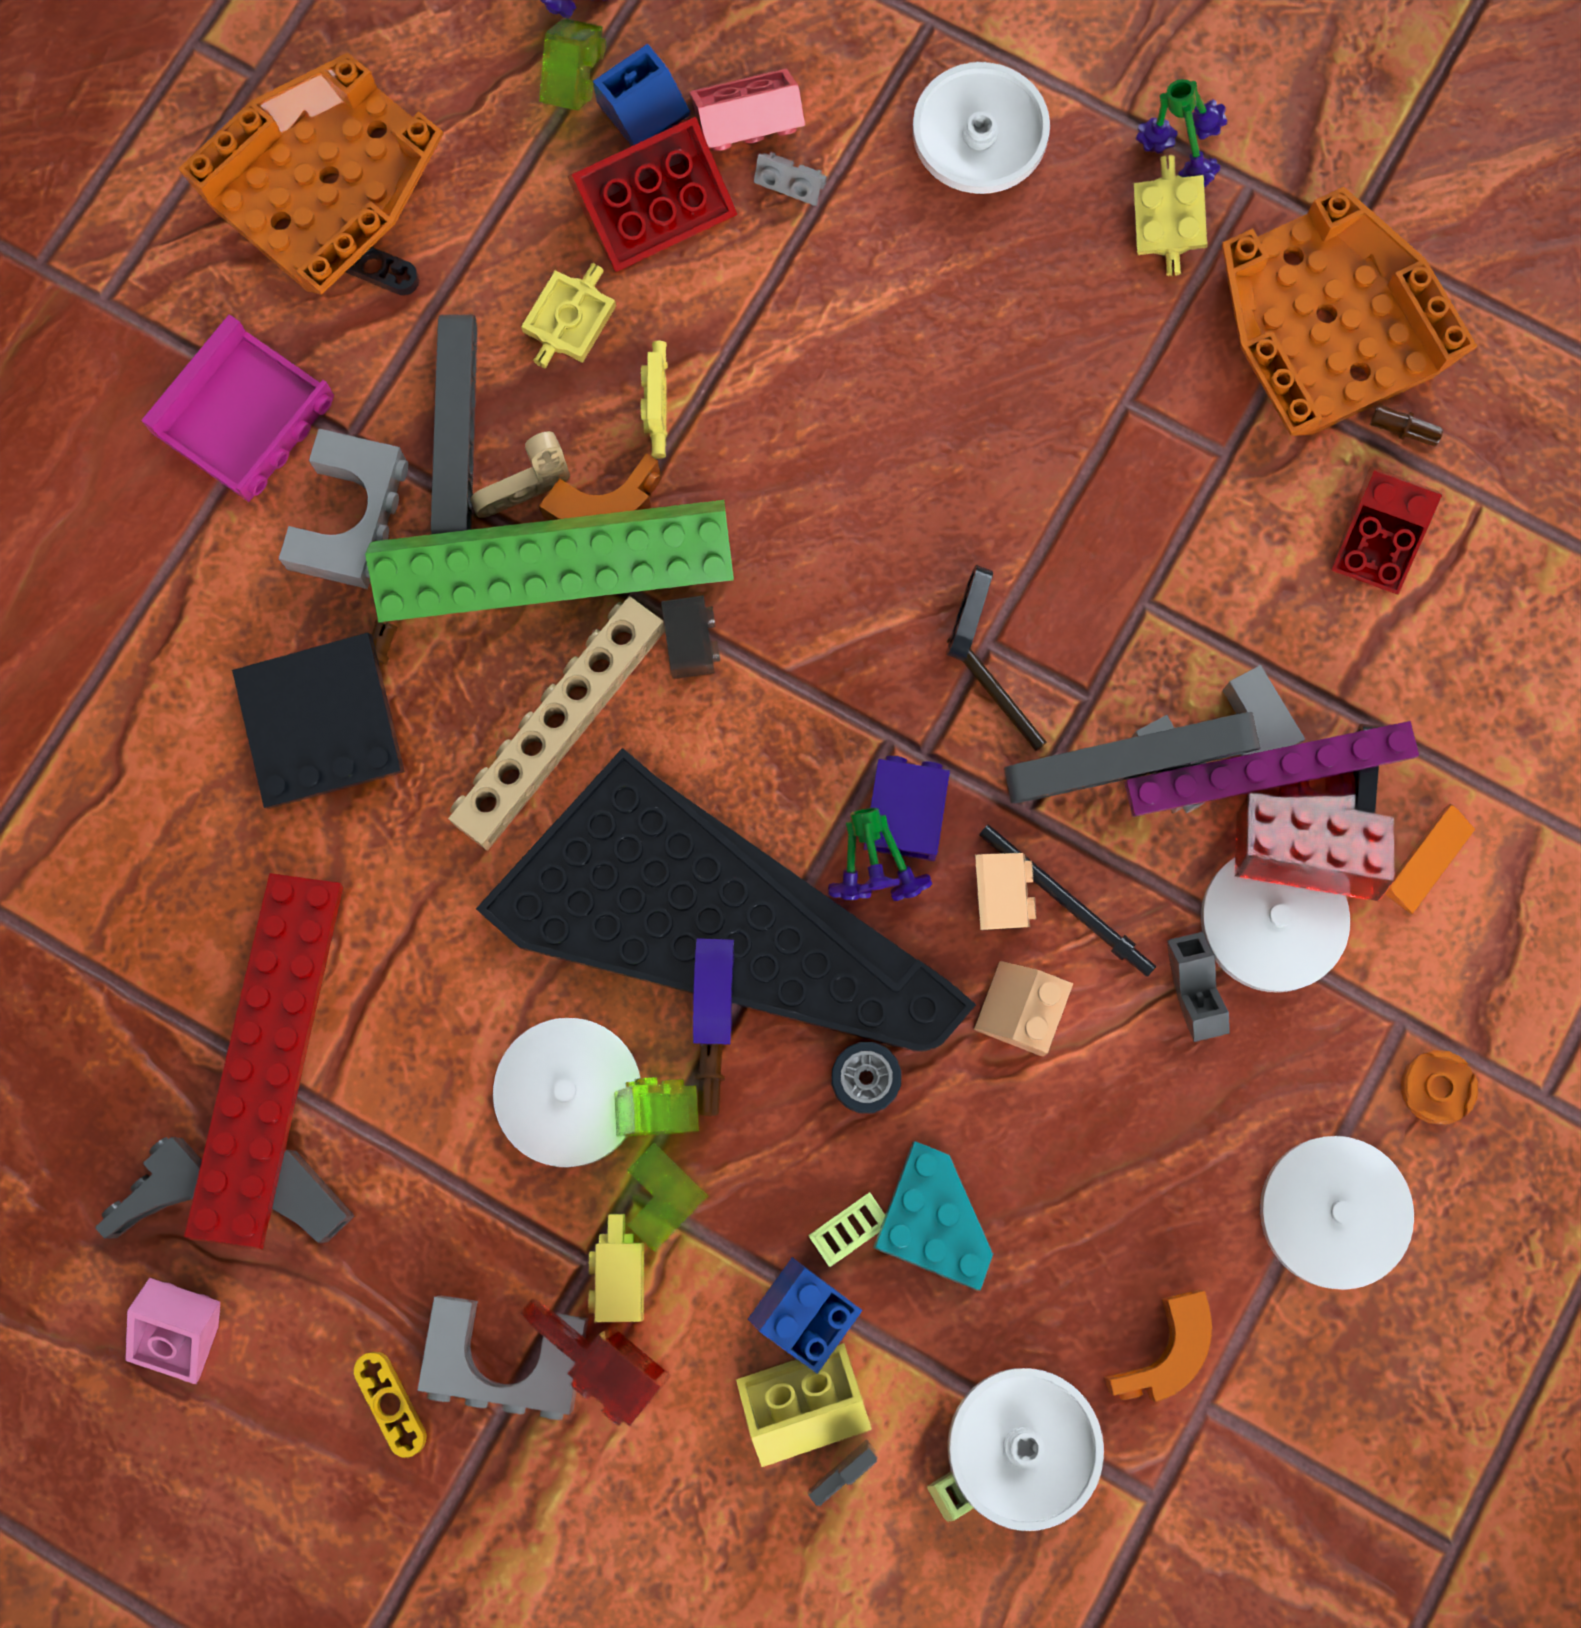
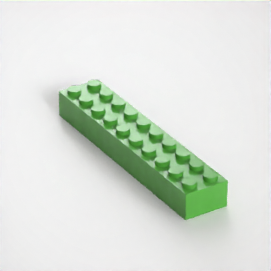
[365,500,734,622]

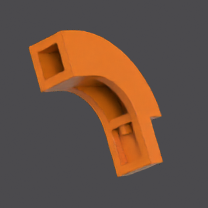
[539,453,661,521]
[1105,1290,1212,1402]

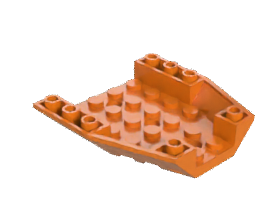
[178,52,443,295]
[1222,186,1477,436]

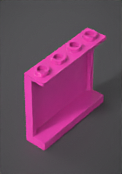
[141,315,334,502]

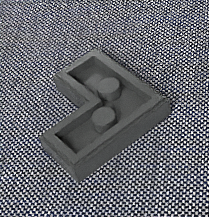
[808,1439,878,1506]

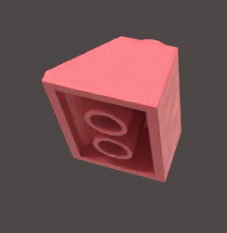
[690,69,805,151]

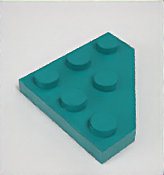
[873,1141,993,1291]

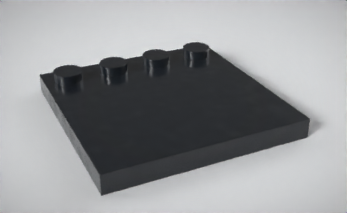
[232,632,405,809]

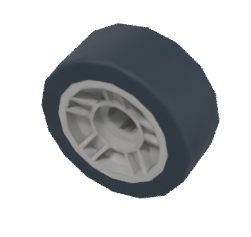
[831,1042,901,1114]

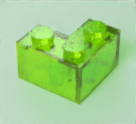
[539,18,606,111]
[614,1078,699,1137]
[627,1143,710,1252]

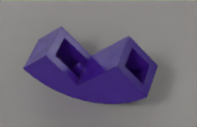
[693,938,734,1045]

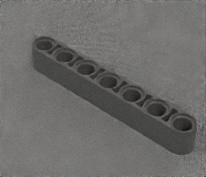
[431,314,477,534]
[1004,712,1261,804]

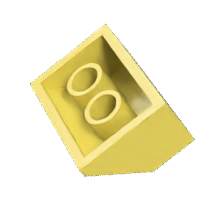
[736,1343,872,1467]

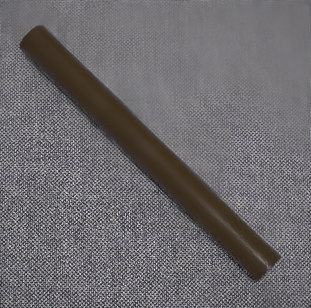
[947,638,1047,751]

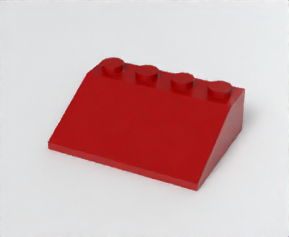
[567,116,738,272]

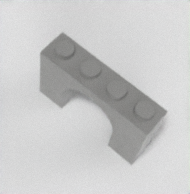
[279,429,408,589]
[1131,665,1305,814]
[417,1295,589,1420]

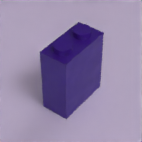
[864,756,950,861]

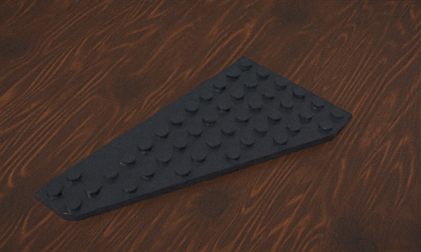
[476,748,976,1052]

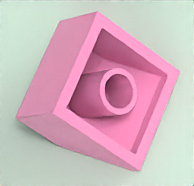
[125,1278,220,1384]

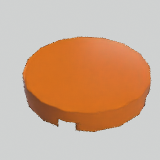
[1401,1050,1478,1125]

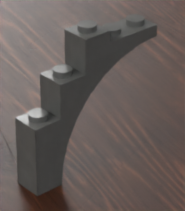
[95,1137,355,1243]

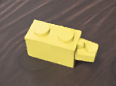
[588,1214,644,1322]

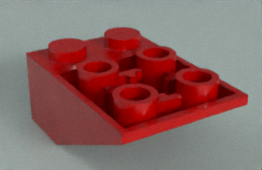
[1331,466,1442,595]

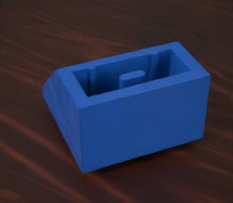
[593,44,691,146]
[747,1257,862,1374]

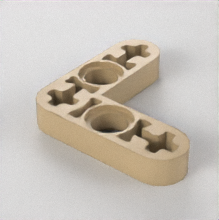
[470,431,570,518]

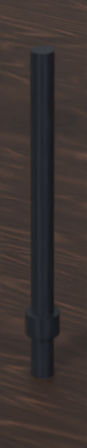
[979,824,1156,977]

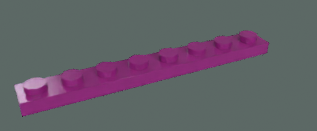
[1124,721,1419,817]

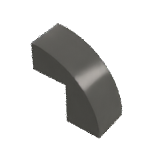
[1167,932,1230,1042]

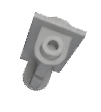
[754,152,827,206]

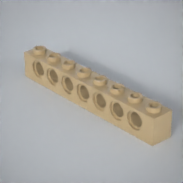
[448,596,665,851]

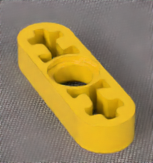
[354,1352,427,1458]

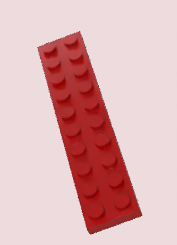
[184,873,343,1250]

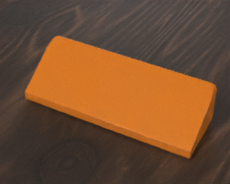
[1382,804,1475,914]

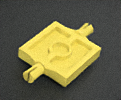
[1134,155,1207,276]
[521,263,616,368]
[641,341,668,459]

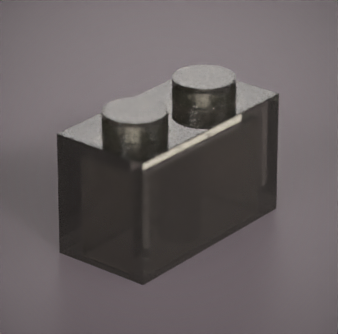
[661,596,720,679]

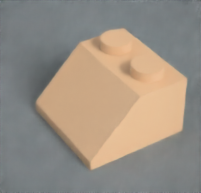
[975,853,1036,930]
[974,961,1073,1057]

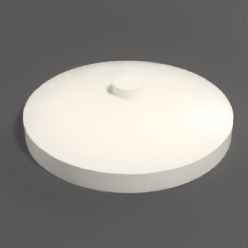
[913,62,1050,194]
[1201,846,1350,992]
[493,1018,642,1167]
[1260,1136,1414,1289]
[948,1368,1104,1531]

